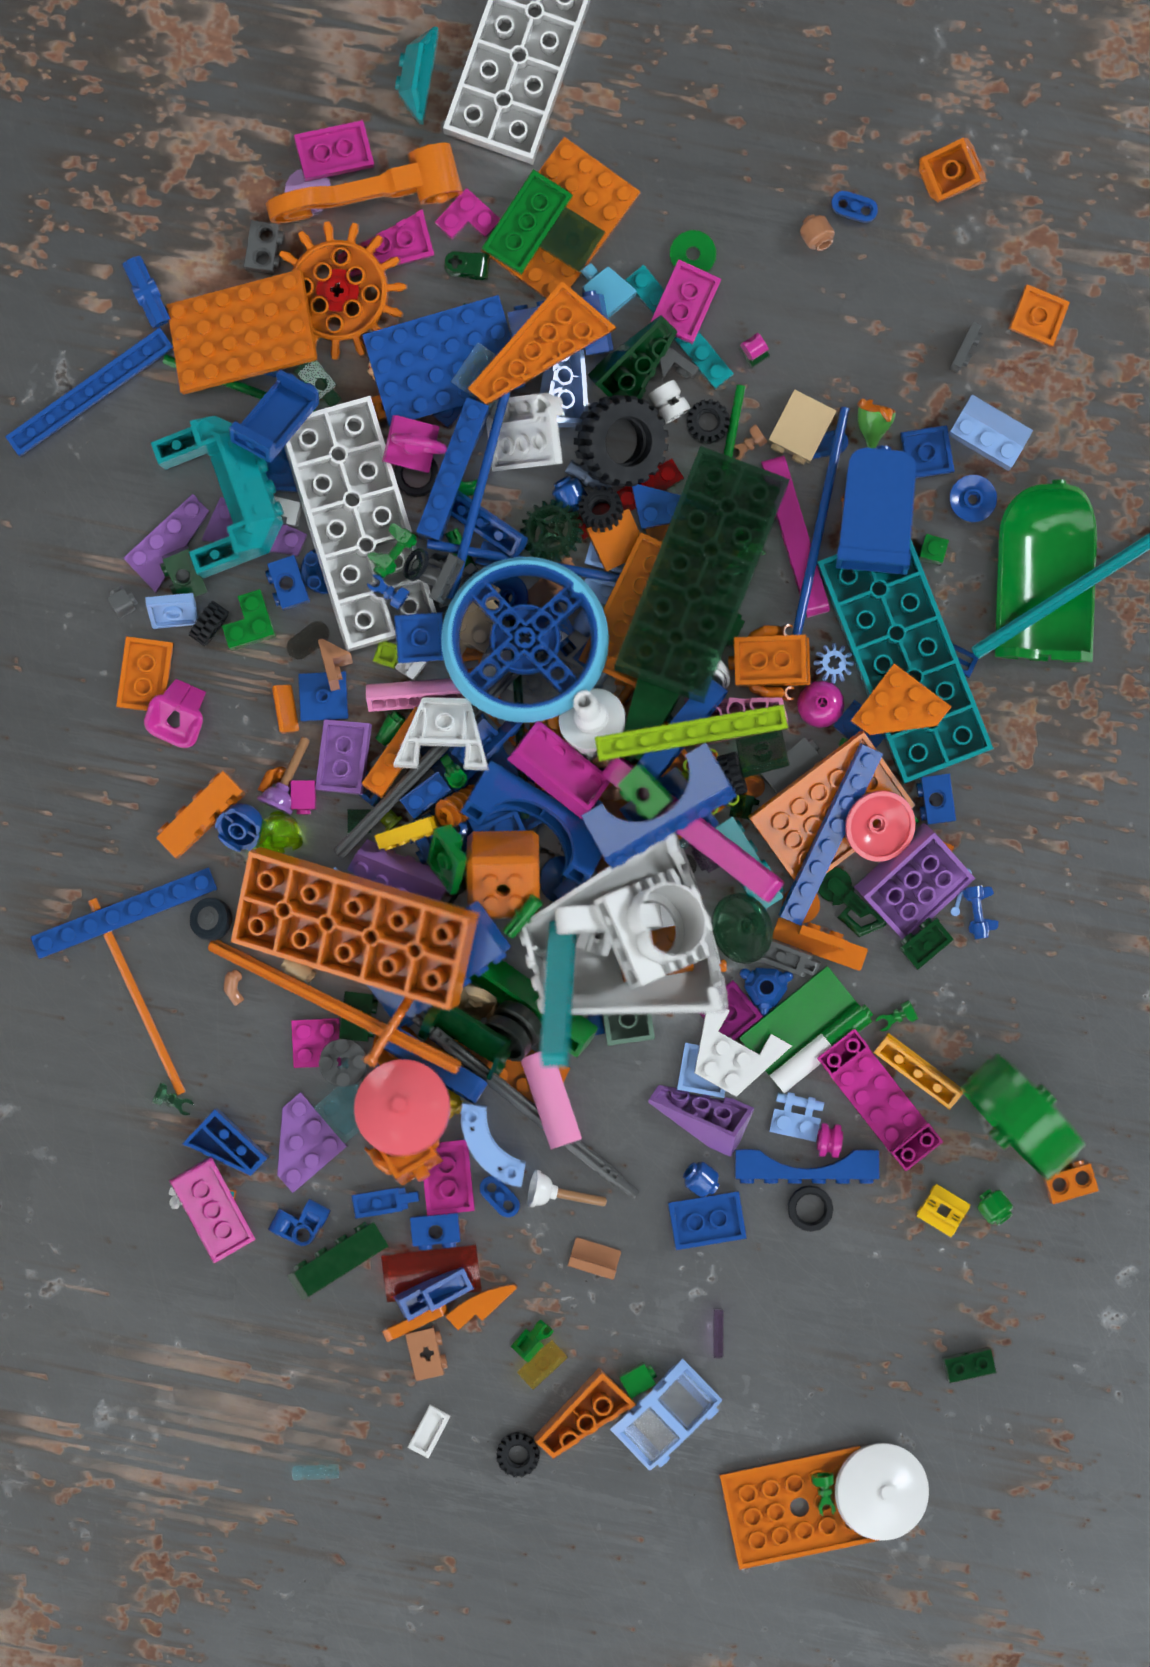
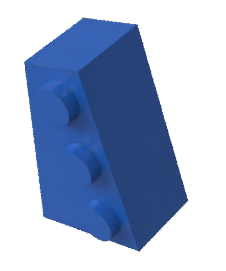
[183,1108,269,1176]

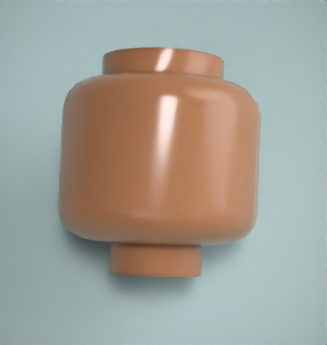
[800,215,835,251]

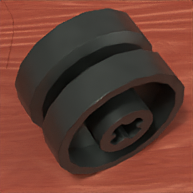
[484,1000,542,1061]

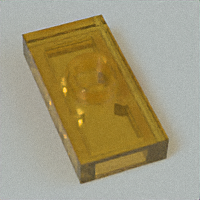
[517,1340,568,1390]

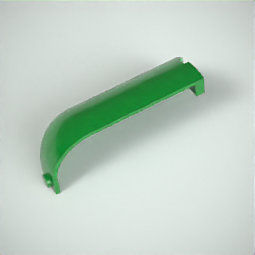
[995,479,1097,662]

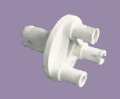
[559,688,627,761]

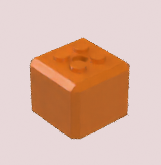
[466,831,540,919]

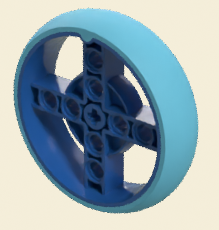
[441,557,609,723]

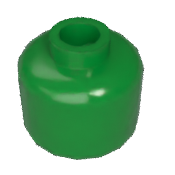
[977,1189,1013,1226]

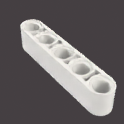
[554,903,663,934]

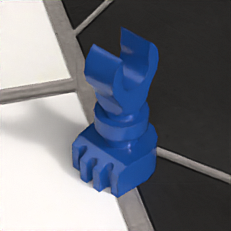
[367,575,410,610]

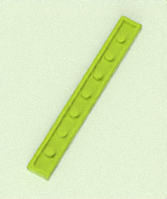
[594,705,788,761]

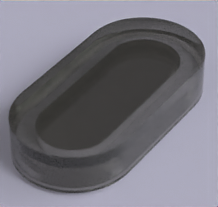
[287,621,330,660]

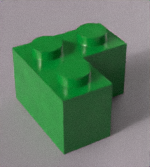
[222,589,276,651]

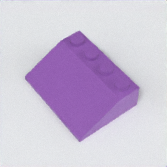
[854,823,976,939]

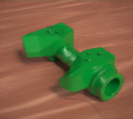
[367,523,417,579]

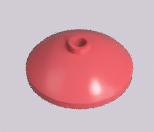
[845,791,915,862]

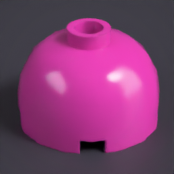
[797,681,845,728]

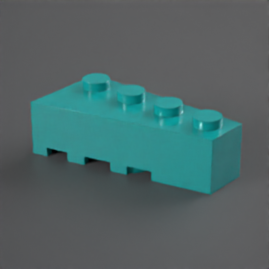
[715,816,784,913]

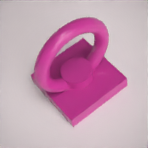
[382,415,447,473]

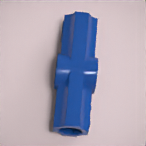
[122,255,170,329]

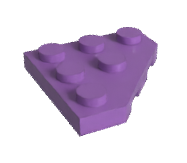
[277,1092,347,1193]

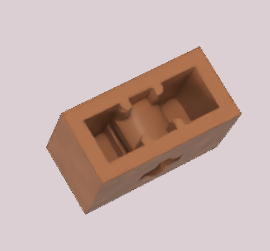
[405,1326,448,1381]

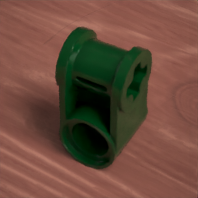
[444,251,490,281]

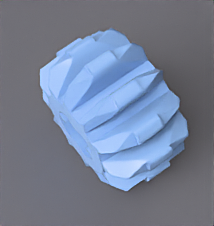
[813,643,854,684]

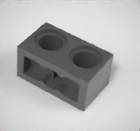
[244,220,284,275]

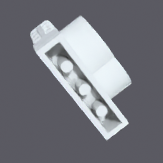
[593,868,712,990]

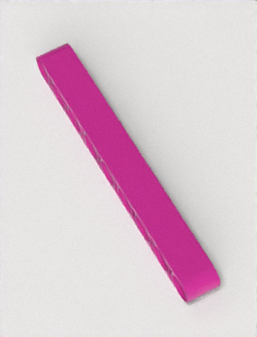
[601,757,784,903]

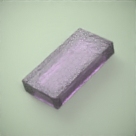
[713,1308,724,1358]

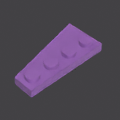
[124,494,209,593]
[202,497,308,556]

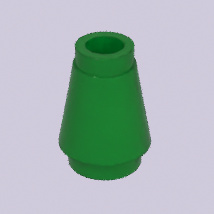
[375,710,406,746]

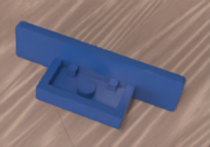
[448,716,523,791]

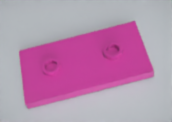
[169,1157,256,1264]

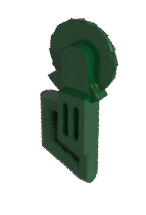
[818,867,888,938]

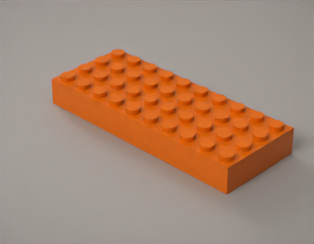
[231,847,479,1010]

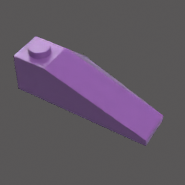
[648,1085,754,1157]

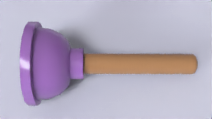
[257,737,310,815]

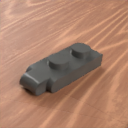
[754,935,821,977]

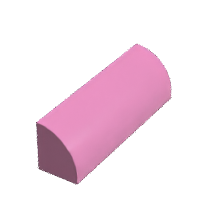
[366,678,463,712]
[521,1051,582,1149]

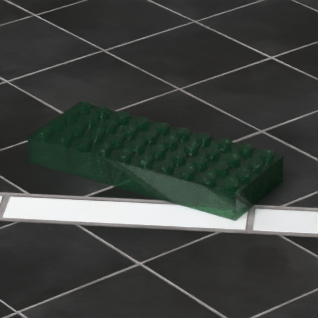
[614,446,790,704]

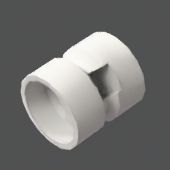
[648,380,691,424]

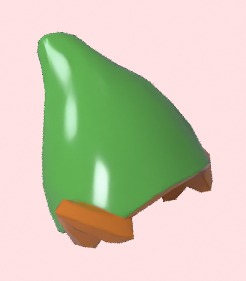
[857,399,896,449]

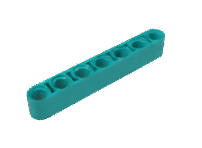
[541,921,577,1068]

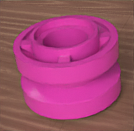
[817,1123,843,1158]

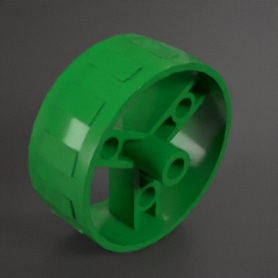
[960,1053,1086,1181]

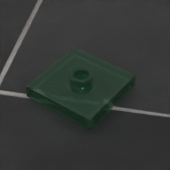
[540,206,605,273]
[735,730,790,778]

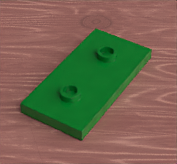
[482,169,573,275]

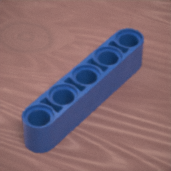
[637,677,728,780]
[384,1027,488,1104]

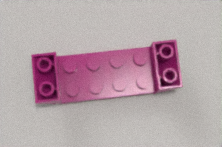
[817,1029,943,1171]

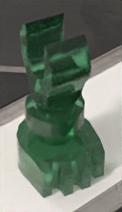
[152,1082,194,1115]

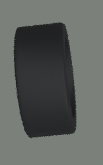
[394,458,439,497]
[787,1185,834,1232]

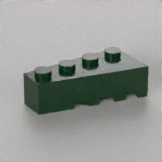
[287,1221,389,1300]

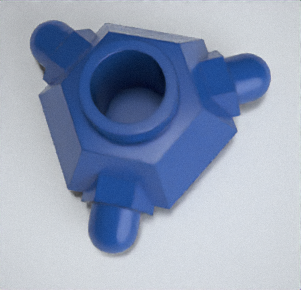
[740,968,793,1017]

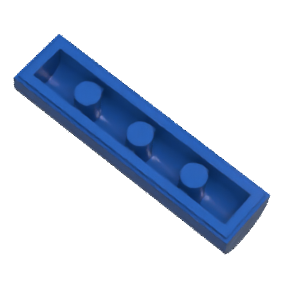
[451,490,528,558]

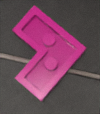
[435,188,500,240]

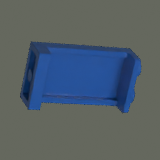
[229,369,319,463]

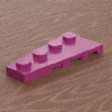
[337,209,435,278]

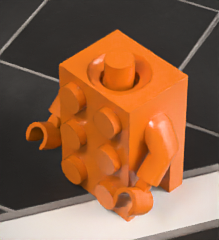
[728,624,811,701]
[364,1139,443,1186]

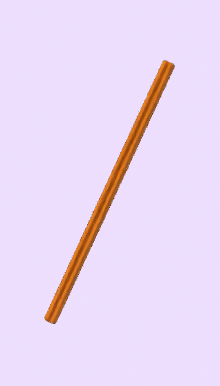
[208,940,462,1074]

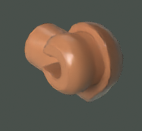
[223,969,245,1006]

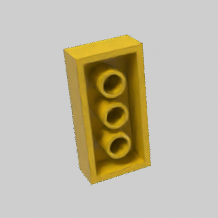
[374,815,441,851]

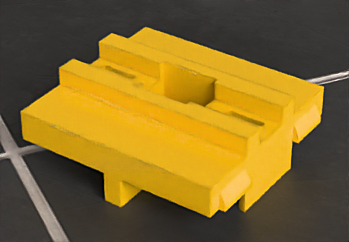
[916,1184,971,1237]

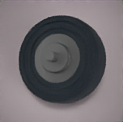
[190,898,232,941]

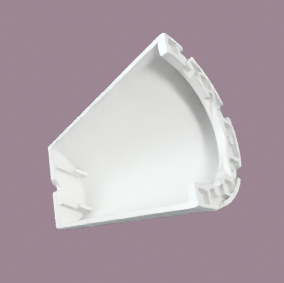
[519,833,728,1015]

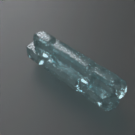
[292,1464,339,1481]

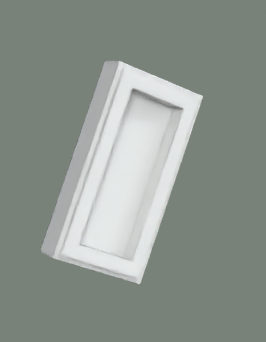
[407,1404,451,1458]

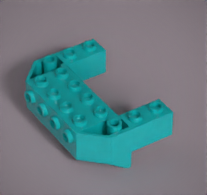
[151,416,284,579]

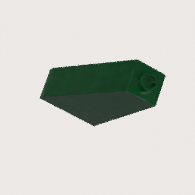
[623,663,685,764]

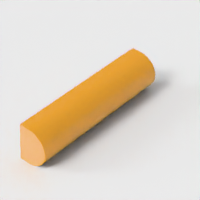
[873,1033,963,1110]

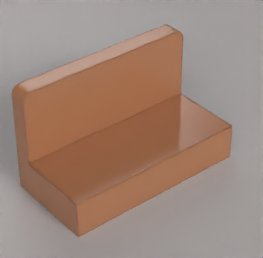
[568,1237,621,1280]

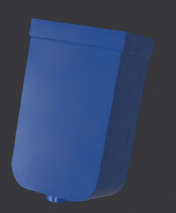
[836,445,916,575]

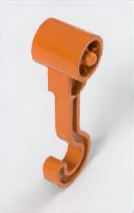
[266,142,463,224]

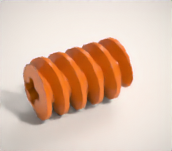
[435,784,475,827]

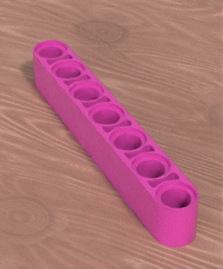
[761,455,830,618]

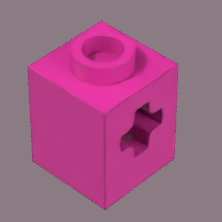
[291,780,316,815]

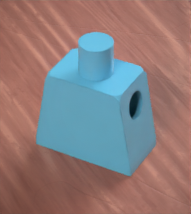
[581,263,637,318]

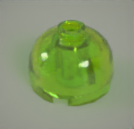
[255,811,303,853]

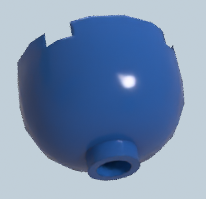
[215,803,264,852]

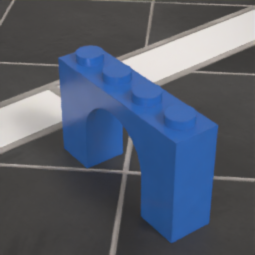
[507,290,614,355]

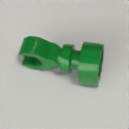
[439,753,467,788]
[875,1000,919,1031]
[812,1472,835,1516]

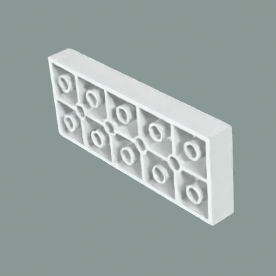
[443,0,591,165]
[284,396,437,652]

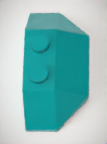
[395,26,439,125]

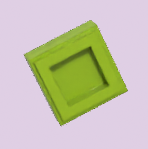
[373,641,398,669]

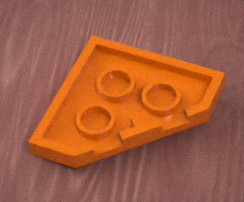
[851,664,951,735]

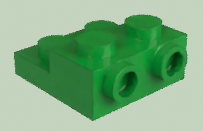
[427,824,467,895]

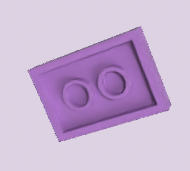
[315,720,372,795]

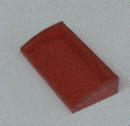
[381,1244,482,1302]

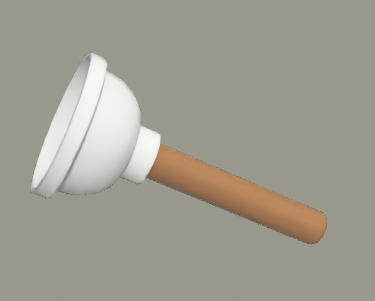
[528,1170,607,1208]

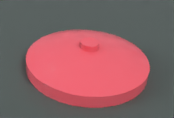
[354,1060,451,1156]

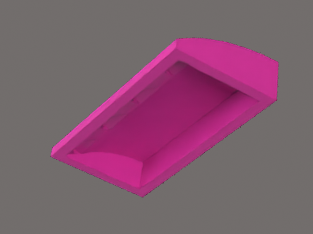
[507,721,610,819]

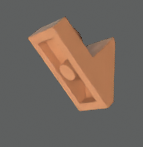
[318,639,353,691]

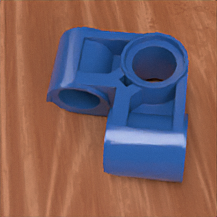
[268,1199,331,1246]

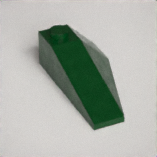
[587,315,678,399]

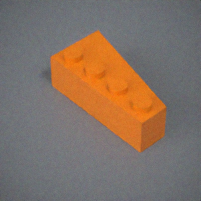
[156,771,246,859]

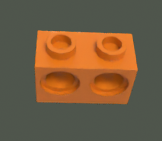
[1043,1160,1099,1204]

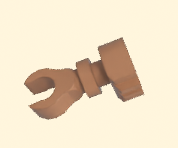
[732,424,768,462]

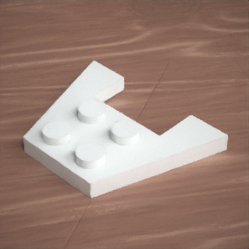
[393,697,489,770]
[694,1009,792,1097]

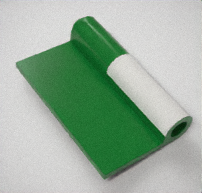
[738,966,873,1093]

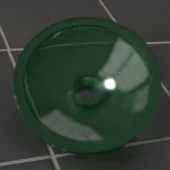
[712,893,773,964]

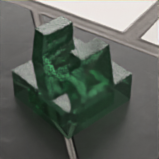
[729,794,760,820]

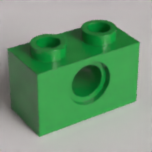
[617,764,674,820]

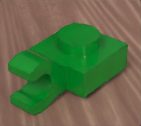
[511,1320,554,1363]

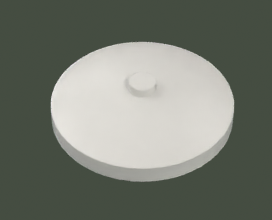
[835,1443,929,1540]

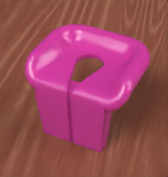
[144,679,206,748]

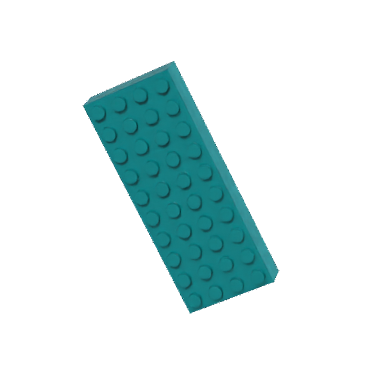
[817,540,994,785]

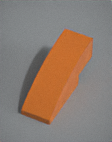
[445,1283,517,1330]

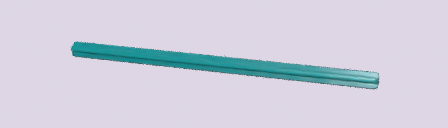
[972,533,1150,658]

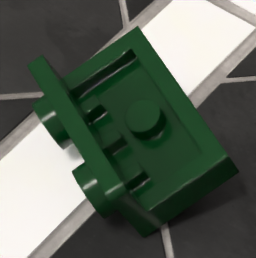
[899,917,954,970]

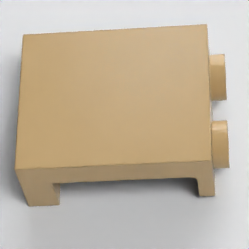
[768,389,836,465]

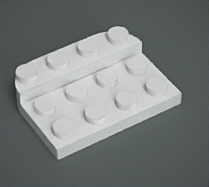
[486,393,564,472]

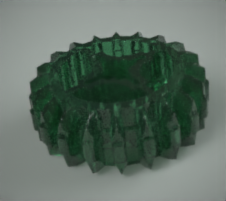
[520,499,584,562]

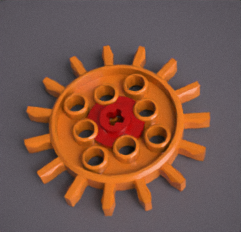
[279,221,408,360]

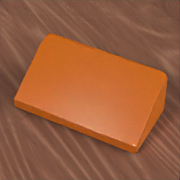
[272,685,299,734]

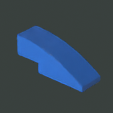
[394,1267,474,1321]

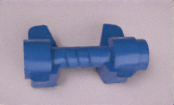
[963,886,998,939]

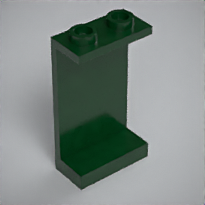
[418,1005,512,1081]

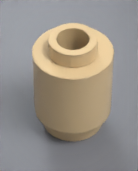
[280,959,317,985]

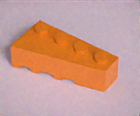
[534,1368,636,1459]

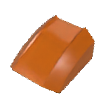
[919,137,986,202]

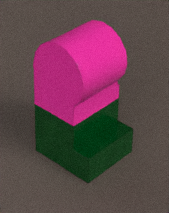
[739,332,770,368]

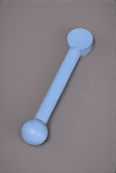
[950,868,972,916]

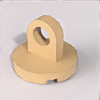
[455,983,498,1020]

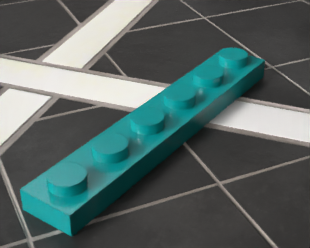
[625,265,734,390]

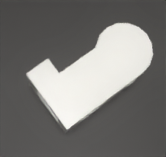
[274,496,302,528]

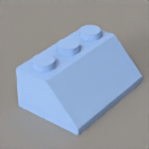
[949,395,1033,471]

